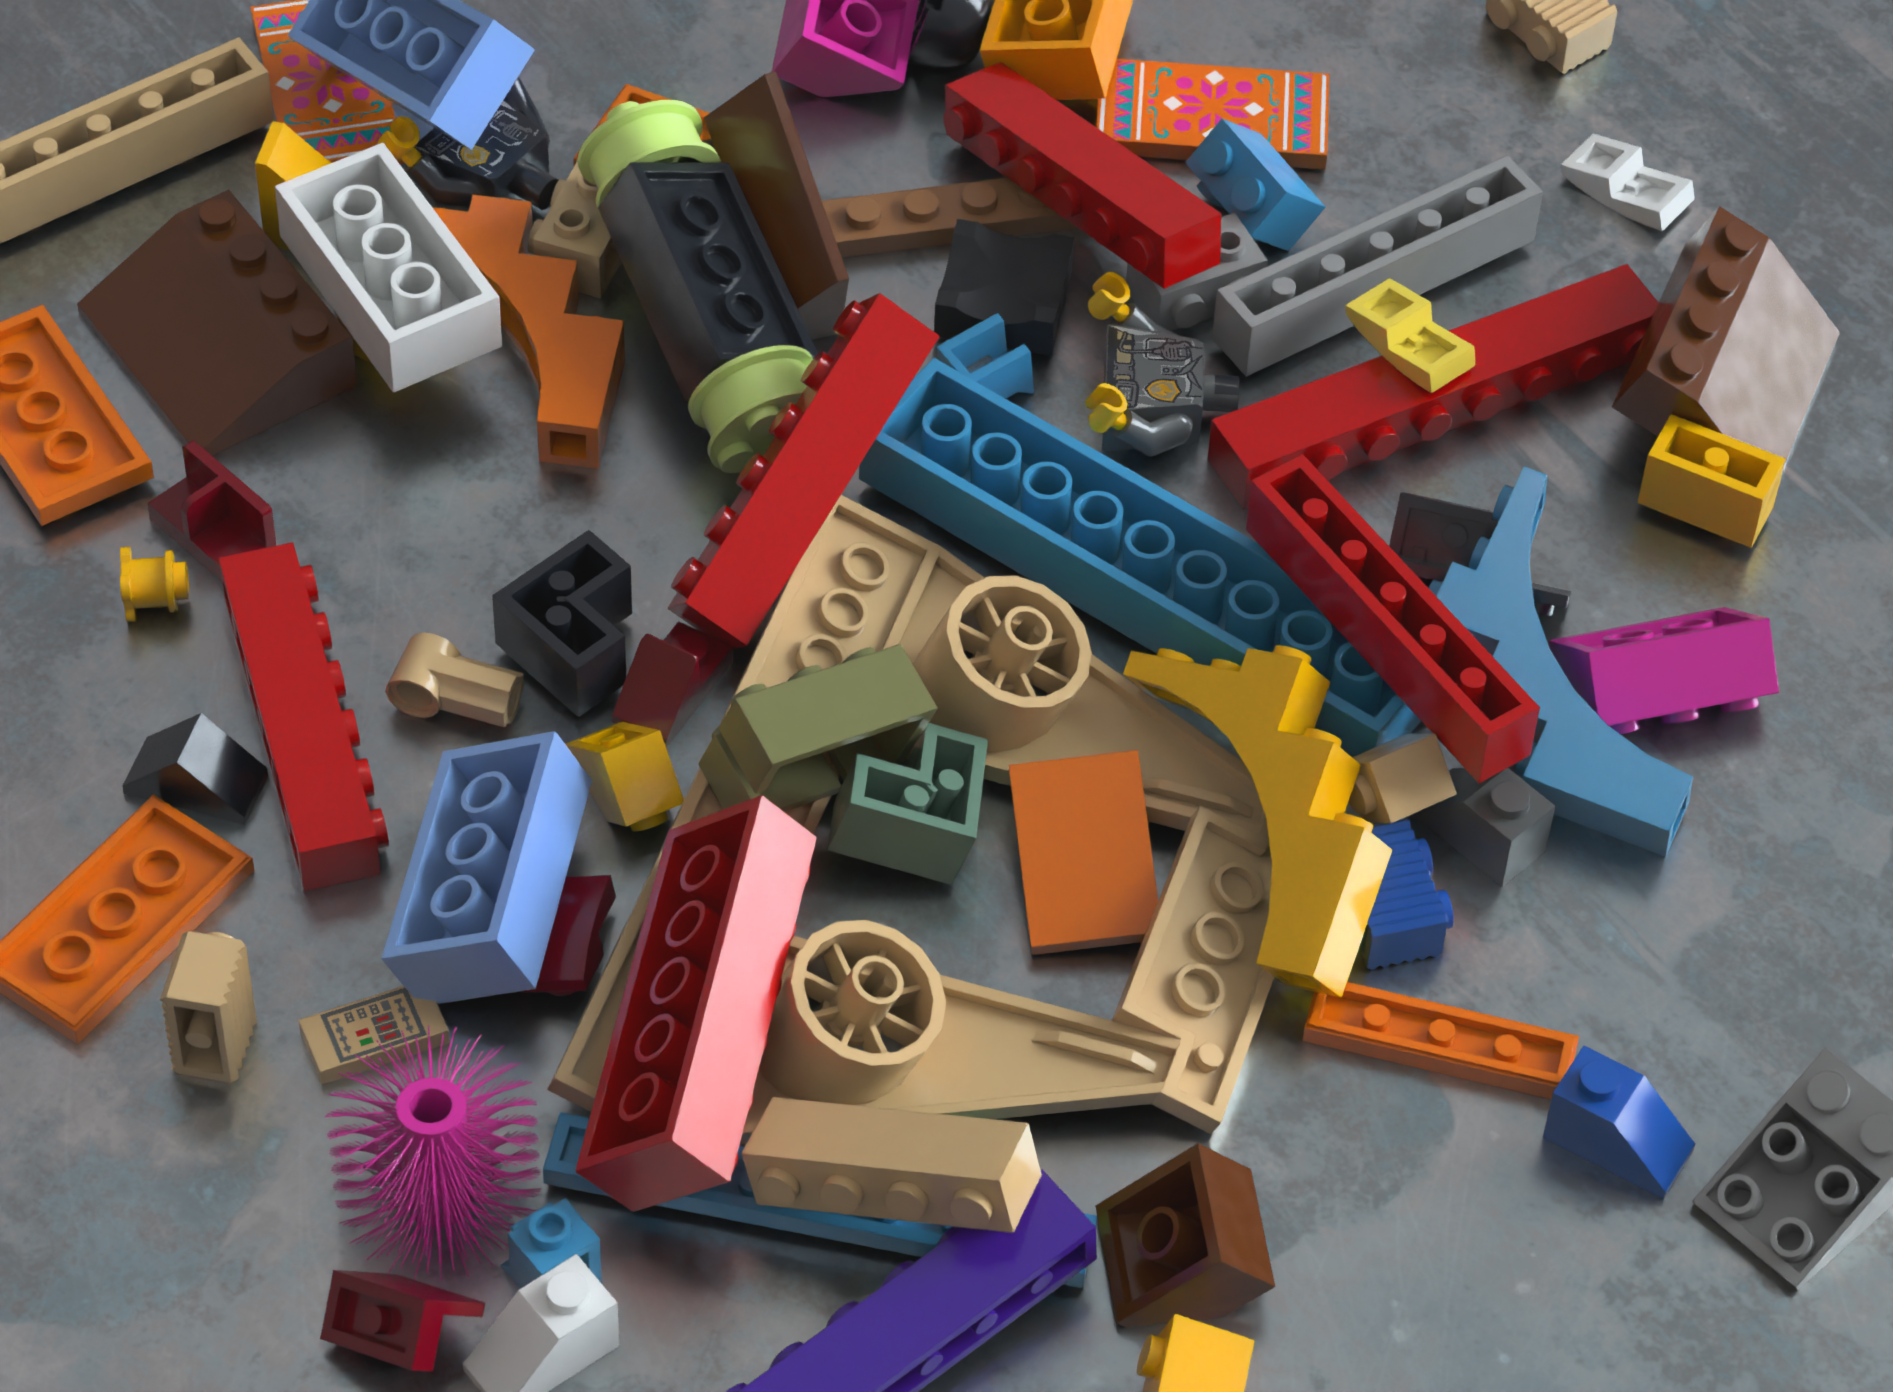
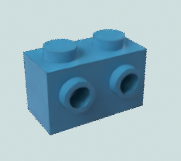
[1185,118,1326,251]

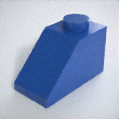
[1542,1045,1695,1200]

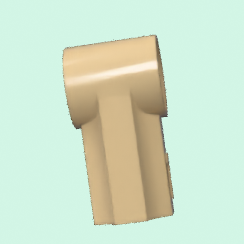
[385,632,524,728]

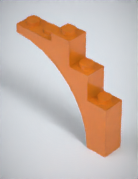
[432,195,625,469]

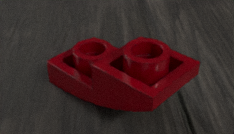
[523,875,616,996]

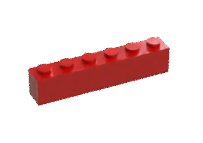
[943,62,1221,289]
[667,293,940,649]
[1246,454,1540,783]
[218,542,389,892]

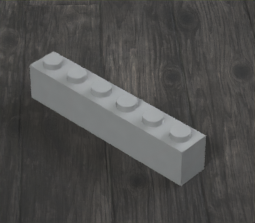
[1212,155,1543,377]

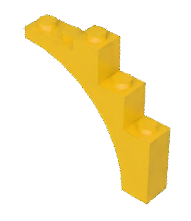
[1123,645,1392,998]

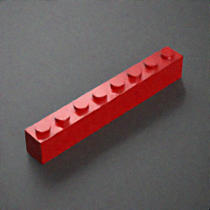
[1207,264,1659,510]

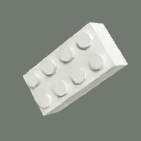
[275,143,502,393]

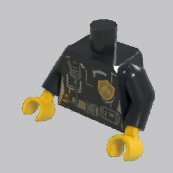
[378,77,559,211]

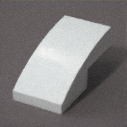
[1560,133,1694,231]

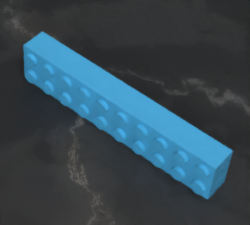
[859,358,1421,757]

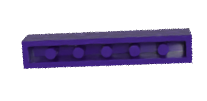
[726,1169,1097,1392]

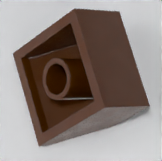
[1095,1143,1275,1327]

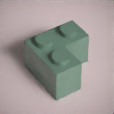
[828,723,988,885]

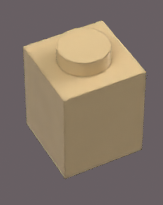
[1348,733,1457,823]

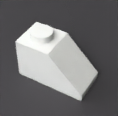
[463,1254,619,1392]

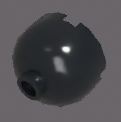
[908,0,995,71]

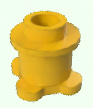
[120,547,189,622]

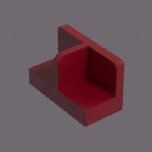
[148,440,277,581]
[320,1270,485,1371]

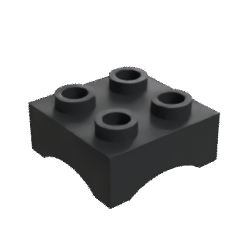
[934,219,1074,356]

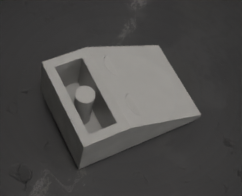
[1692,1047,1893,1290]

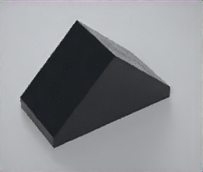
[122,713,269,825]

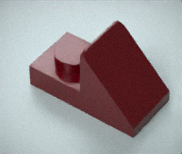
[612,621,733,748]

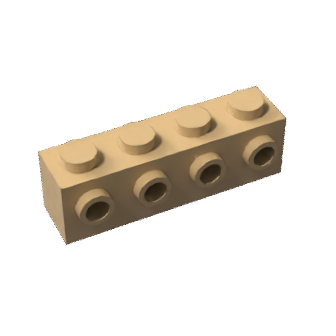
[741,1097,1042,1233]

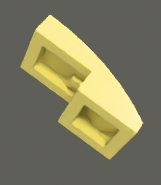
[1345,278,1476,393]

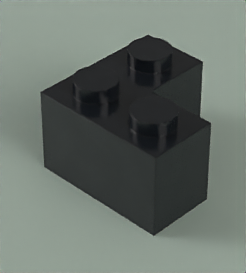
[492,530,632,717]

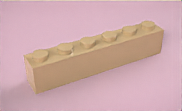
[0,37,274,244]

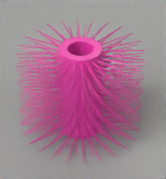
[325,1026,542,1281]

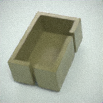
[698,644,938,812]

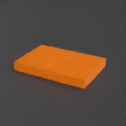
[1009,750,1158,955]

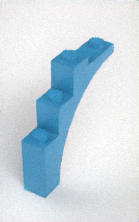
[1429,466,1693,857]

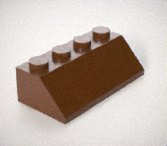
[702,71,849,340]

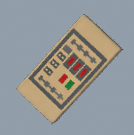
[299,986,450,1085]

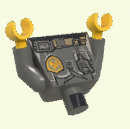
[1085,272,1239,457]

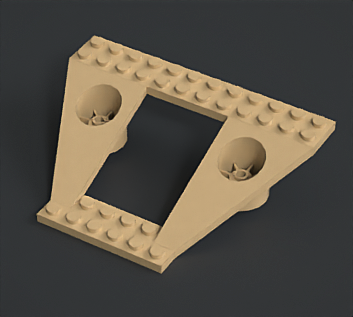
[547,495,1274,1144]

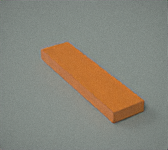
[1302,982,1579,1099]

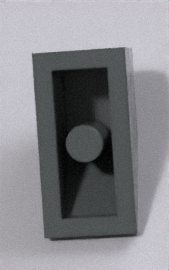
[1412,768,1555,887]

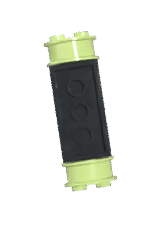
[577,100,818,473]

